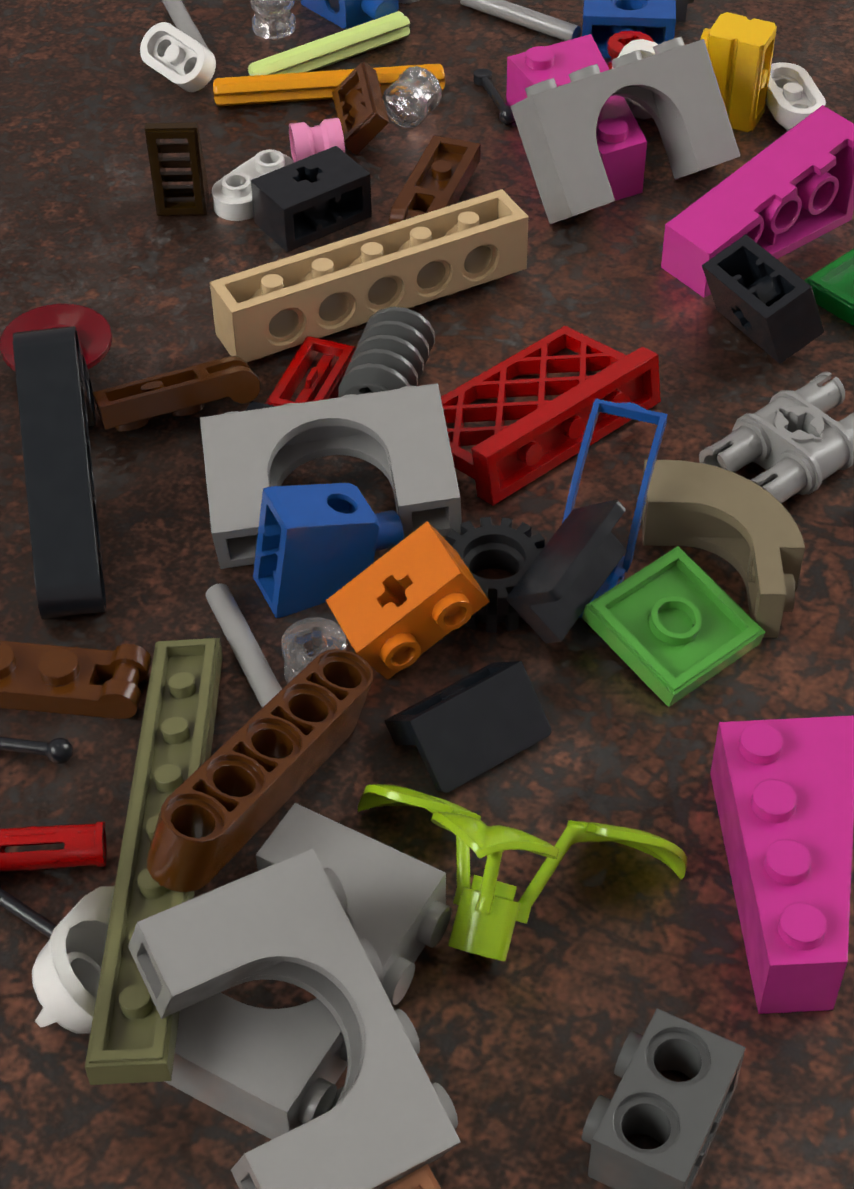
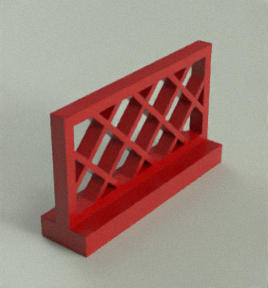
[441,326,661,506]

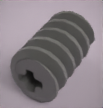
[338,307,435,397]

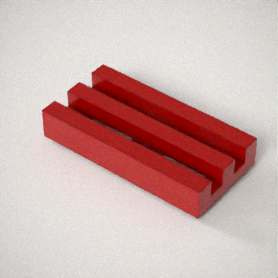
[265,336,357,406]

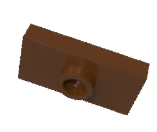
[332,62,389,155]

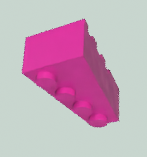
[506,34,647,201]
[661,105,854,298]
[710,715,854,1014]

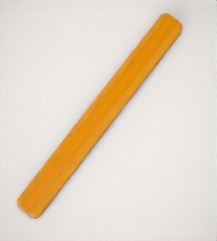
[213,64,445,107]

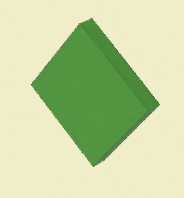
[582,546,765,708]

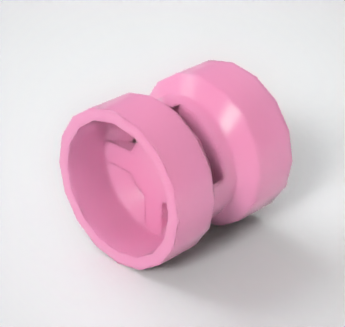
[289,118,345,162]

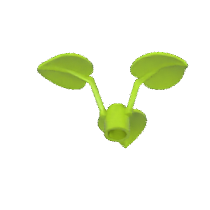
[358,784,688,961]

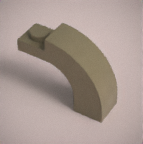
[641,460,805,638]

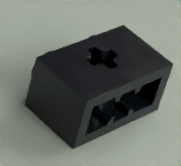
[251,146,372,252]
[702,234,824,364]

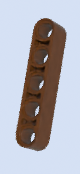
[147,649,374,892]

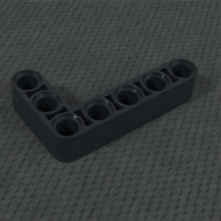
[13,326,107,620]

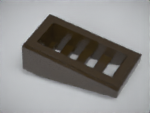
[145,122,209,216]

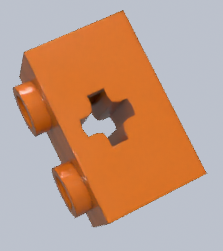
[326,521,490,680]

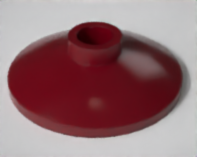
[0,303,112,372]

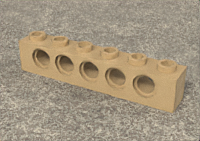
[210,189,529,363]

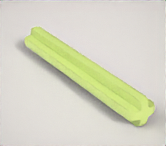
[248,11,410,76]

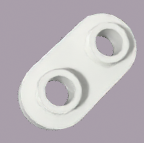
[140,22,216,92]
[766,62,826,131]
[212,149,294,221]

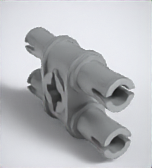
[699,372,854,504]

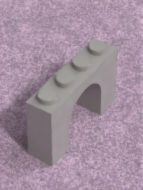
[510,36,740,224]
[200,383,462,569]
[164,803,452,1140]
[128,848,461,1189]

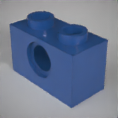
[582,0,676,58]

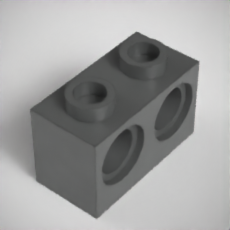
[581,1008,746,1189]

